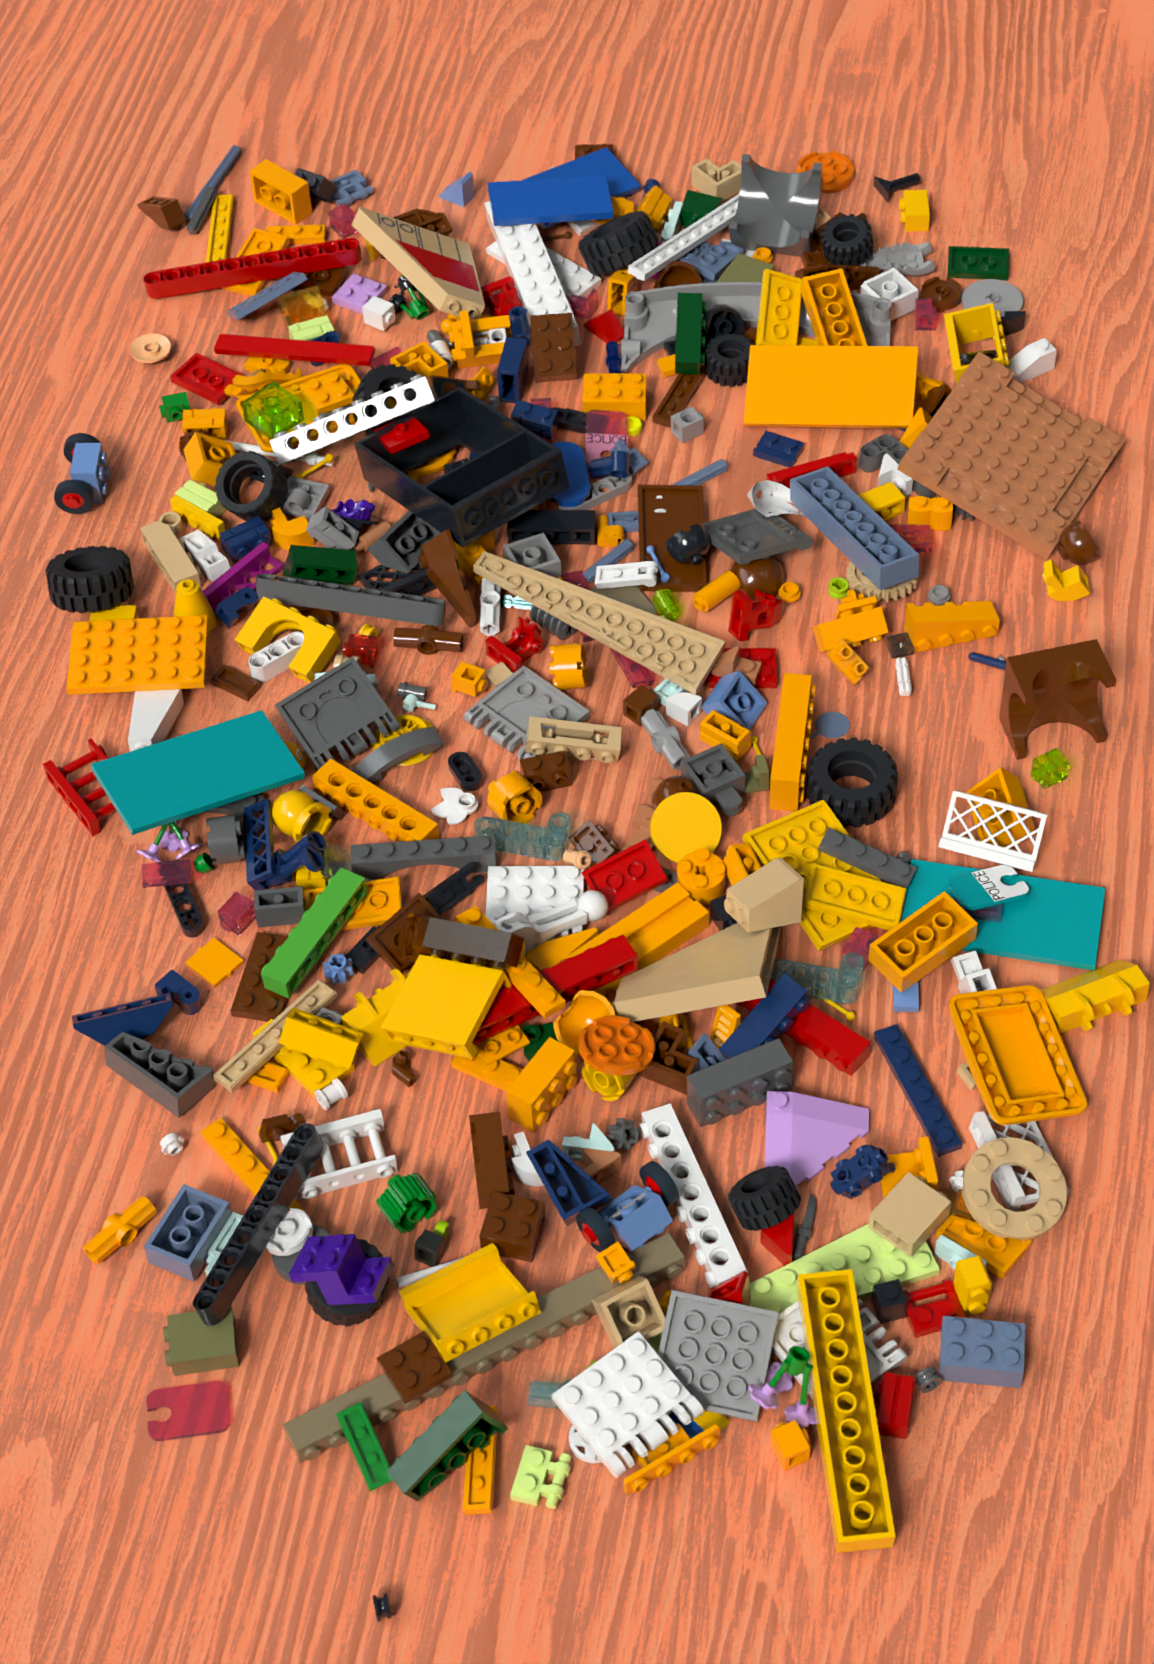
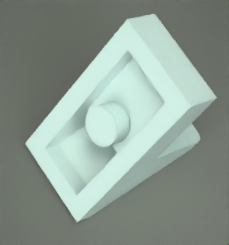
[562,1123,614,1161]

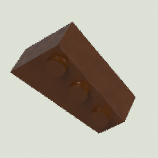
[469,1112,515,1209]

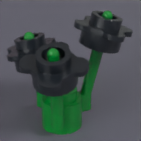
[389,275,430,320]

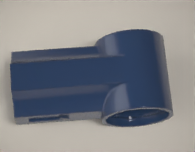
[509,306,531,347]
[588,451,630,479]

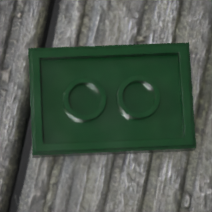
[947,246,1009,281]

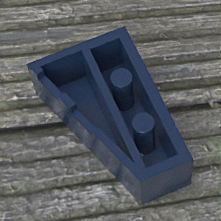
[526,1139,612,1226]

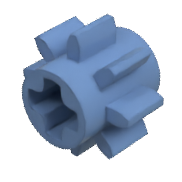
[323,953,354,984]

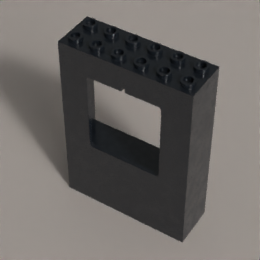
[354,387,569,548]

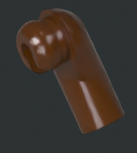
[392,1050,417,1087]

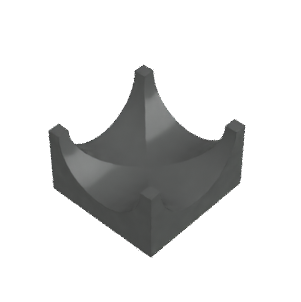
[729,154,824,257]

